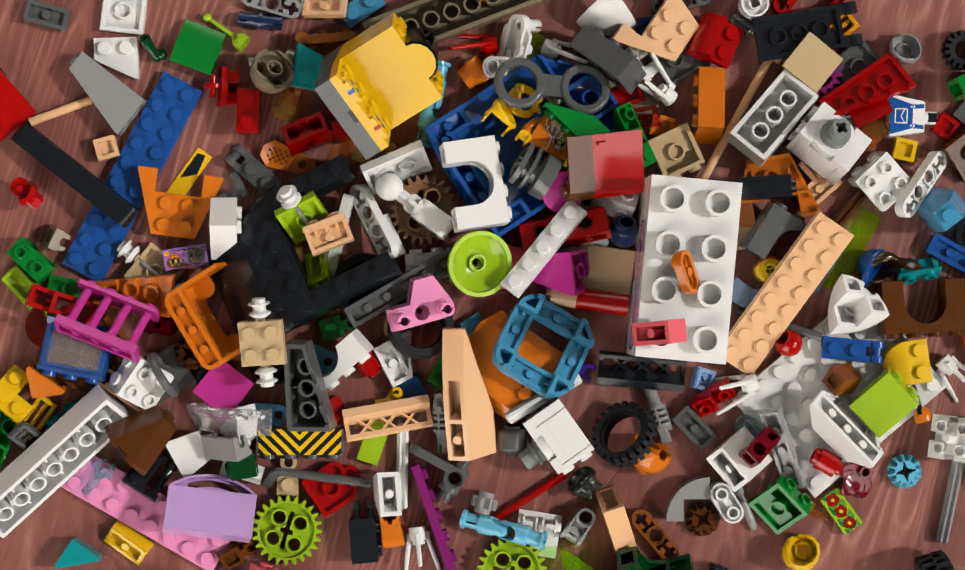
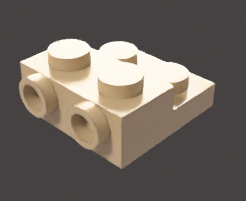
[648,123,705,177]

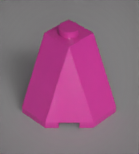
[533,248,590,296]

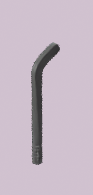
[263,467,372,488]

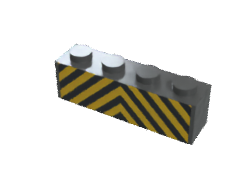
[256,427,345,459]

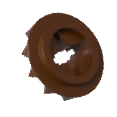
[174,337,201,370]
[685,501,720,536]

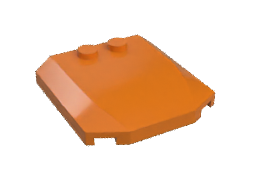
[468,310,562,425]

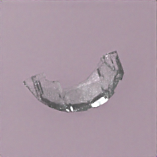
[186,402,272,436]

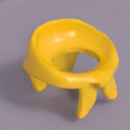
[506,83,544,118]
[481,98,517,137]

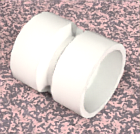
[737,0,769,21]

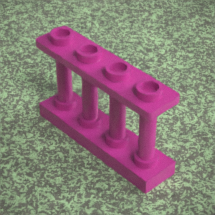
[54,278,160,363]

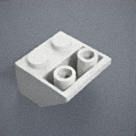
[706,426,773,492]

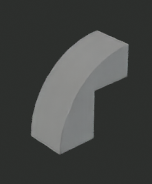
[664,475,710,521]

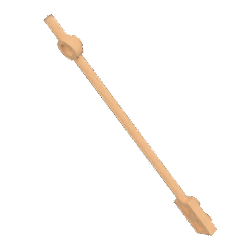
[699,59,782,180]

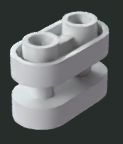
[710,481,744,524]

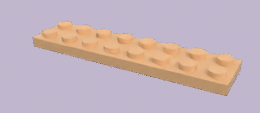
[726,210,854,375]

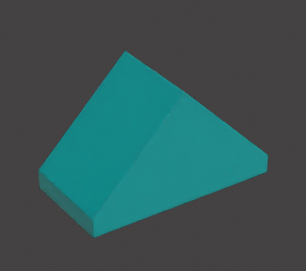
[55,537,102,569]

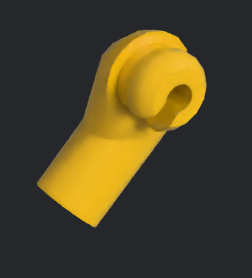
[375,387,403,404]

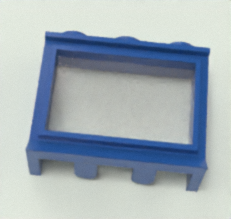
[36,316,112,385]

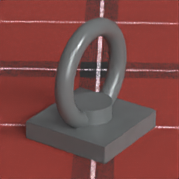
[147,344,196,404]

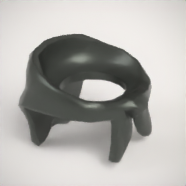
[568,466,603,500]

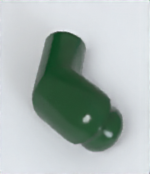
[140,34,167,62]

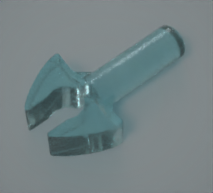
[82,458,115,495]

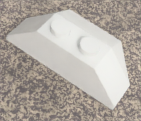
[809,390,884,468]

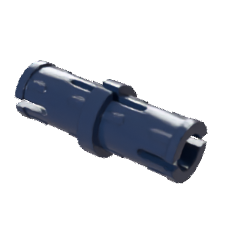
[238,12,283,30]

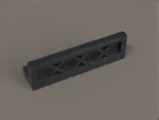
[597,350,687,392]

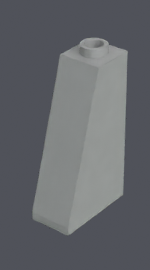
[69,51,148,136]

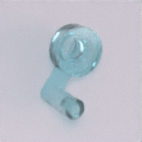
[216,172,247,200]

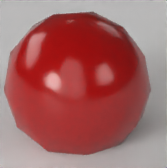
[775,330,803,357]

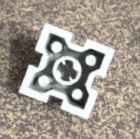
[927,414,965,463]

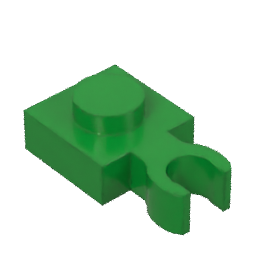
[318,315,358,342]

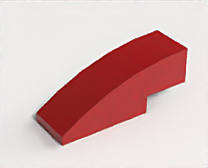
[24,284,97,323]

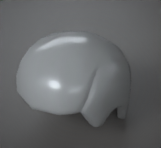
[889,33,922,66]

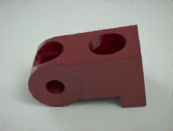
[738,425,781,468]

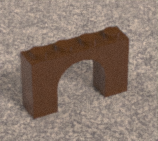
[874,278,965,340]

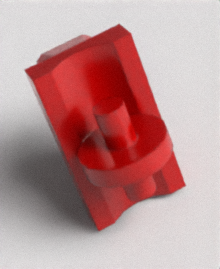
[204,66,240,108]
[10,177,44,210]

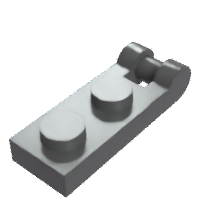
[224,143,284,194]

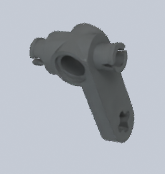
[408,442,471,504]

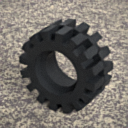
[941,30,965,71]

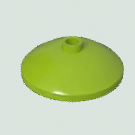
[447,230,512,297]

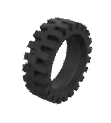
[591,401,657,468]

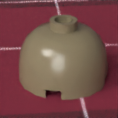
[250,49,295,94]

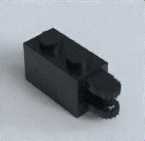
[348,500,383,564]

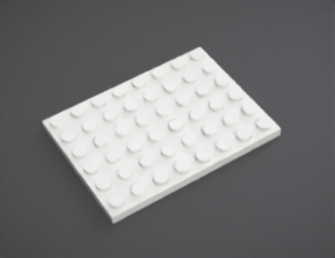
[731,316,947,498]

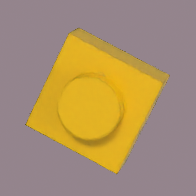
[891,137,918,163]

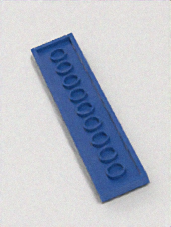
[62,71,203,280]

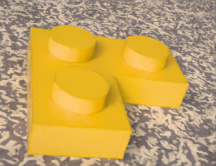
[0,364,34,425]

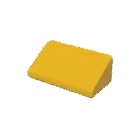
[103,520,154,566]

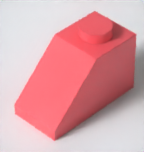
[632,318,687,346]

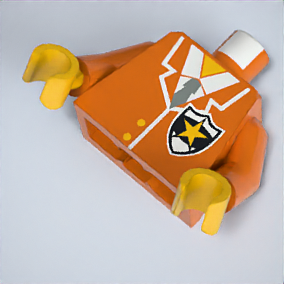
[514,115,572,167]

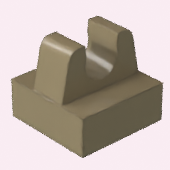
[42,224,71,251]

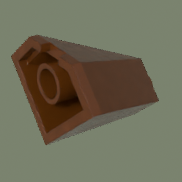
[104,405,177,476]

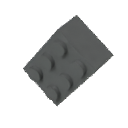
[570,24,646,95]

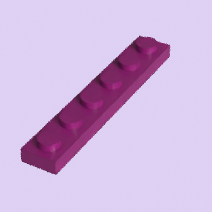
[411,462,461,570]

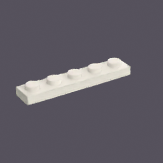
[500,201,587,299]

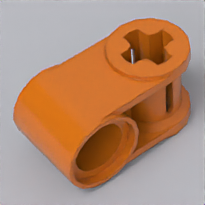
[379,516,405,549]

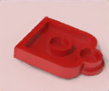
[301,462,360,518]

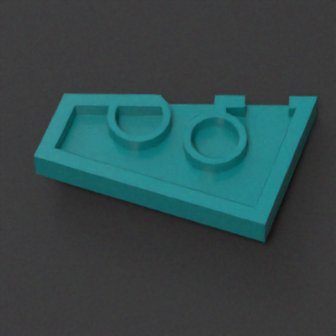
[290,42,324,91]

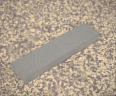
[759,407,807,489]

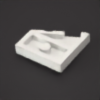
[93,37,140,80]

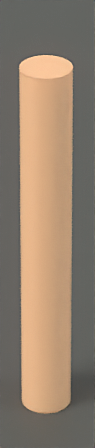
[29,96,93,126]

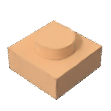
[93,134,120,162]

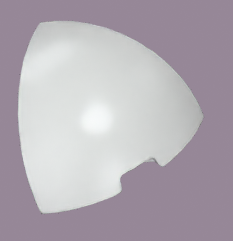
[576,0,637,37]
[828,274,889,334]

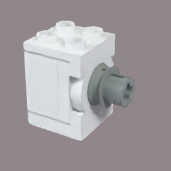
[786,102,872,185]
[518,398,594,475]

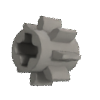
[471,490,498,515]

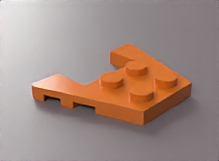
[739,153,821,227]
[138,166,224,239]

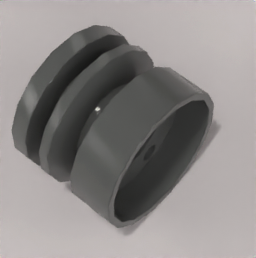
[507,142,563,200]

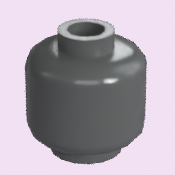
[498,424,526,457]

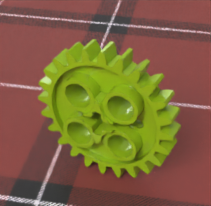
[252,495,323,566]
[477,535,547,570]

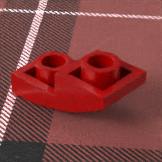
[690,376,738,418]

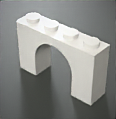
[439,135,512,233]

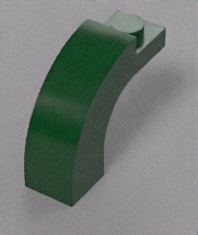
[616,546,694,570]

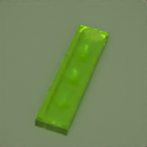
[823,208,882,290]

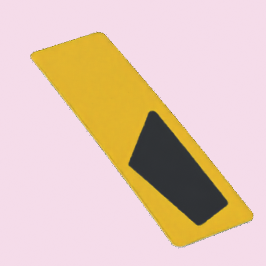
[166,148,212,195]

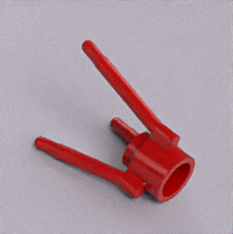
[450,33,498,70]

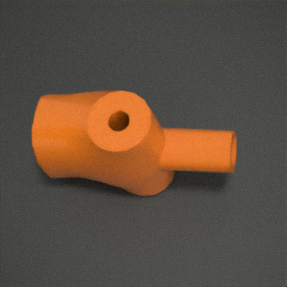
[457,54,494,90]

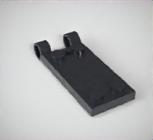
[752,1,864,63]

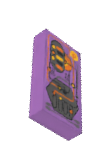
[162,244,209,273]

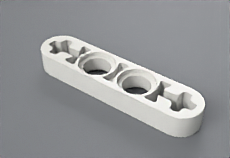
[894,151,947,218]
[349,184,399,258]
[324,194,355,277]

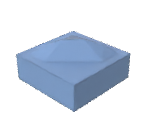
[689,366,716,390]

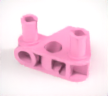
[386,273,455,332]

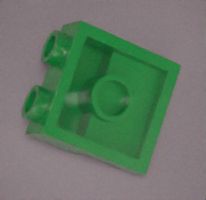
[748,474,813,535]

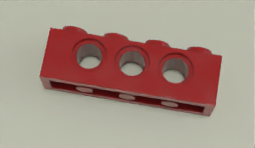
[519,206,612,252]

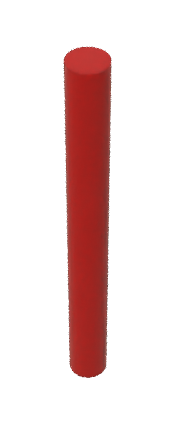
[492,473,569,521]

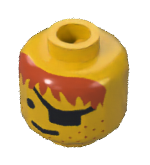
[753,256,780,283]

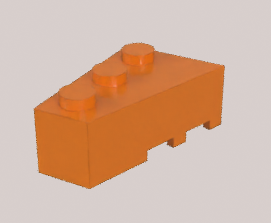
[692,66,725,145]

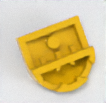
[882,338,933,385]

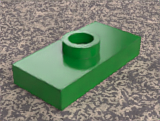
[47,275,89,302]

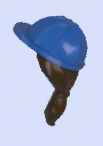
[857,249,922,288]

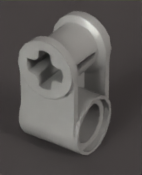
[559,505,596,548]

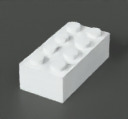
[727,69,819,168]

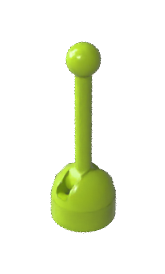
[203,13,251,52]

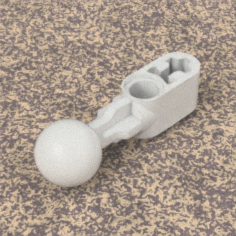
[375,173,453,240]

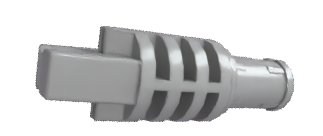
[642,388,673,444]
[432,393,448,454]

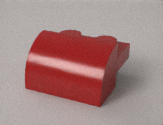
[685,13,744,70]

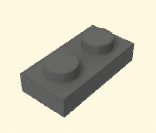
[23,0,72,32]
[671,404,717,451]

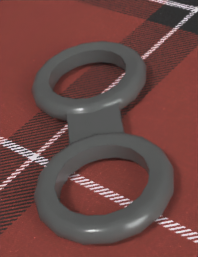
[494,57,610,114]

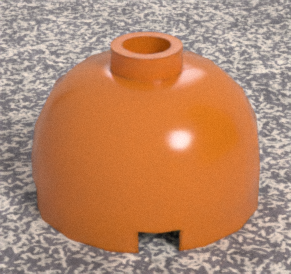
[629,434,673,475]

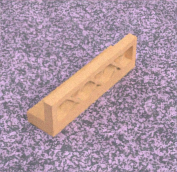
[342,394,433,442]

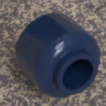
[610,215,639,248]

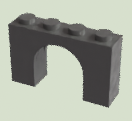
[741,201,845,293]

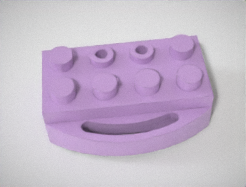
[162,474,257,543]

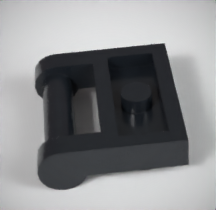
[122,453,178,502]

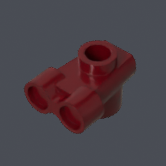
[143,316,177,336]

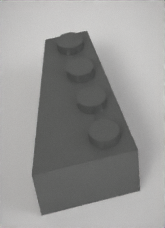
[284,339,337,432]

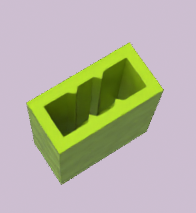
[849,367,919,438]

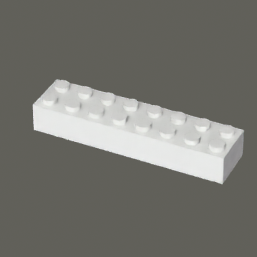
[0,385,130,538]

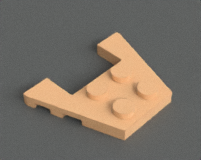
[612,0,699,62]

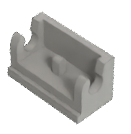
[200,433,252,462]

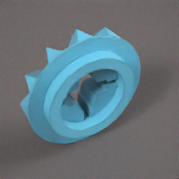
[887,454,922,489]

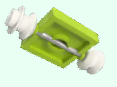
[274,185,329,244]

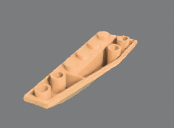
[442,328,497,461]

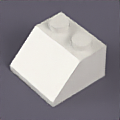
[209,197,242,260]

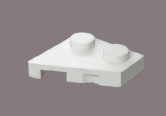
[373,330,413,388]

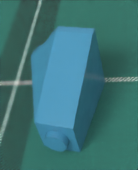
[915,186,965,233]

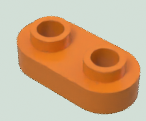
[671,250,699,294]

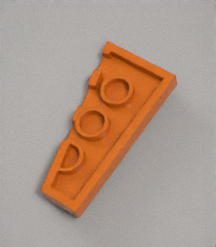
[89,274,176,318]

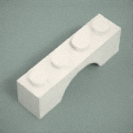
[322,328,374,391]

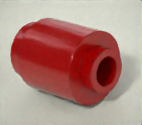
[355,350,381,379]
[809,447,843,477]

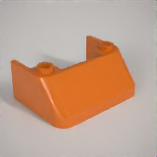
[165,262,241,370]

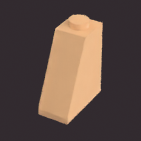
[595,485,637,552]

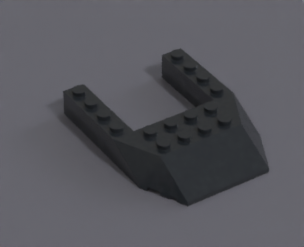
[207,154,403,334]

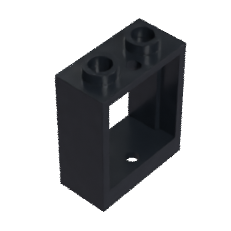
[737,174,797,201]

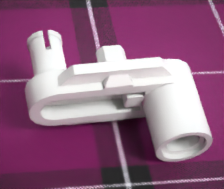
[483,14,542,78]

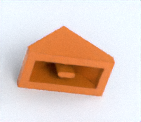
[26,360,68,399]

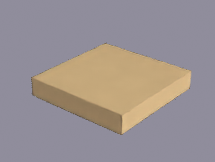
[781,32,843,93]

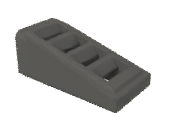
[7,421,44,450]

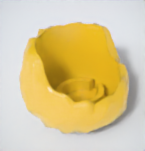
[781,533,821,570]

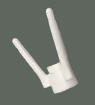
[540,38,588,64]
[637,52,678,106]
[935,353,965,403]
[714,373,760,415]
[404,526,442,570]

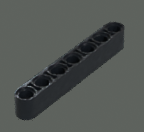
[11,121,139,229]

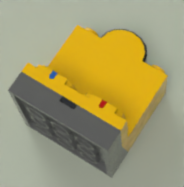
[314,12,444,160]

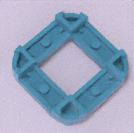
[492,293,595,399]

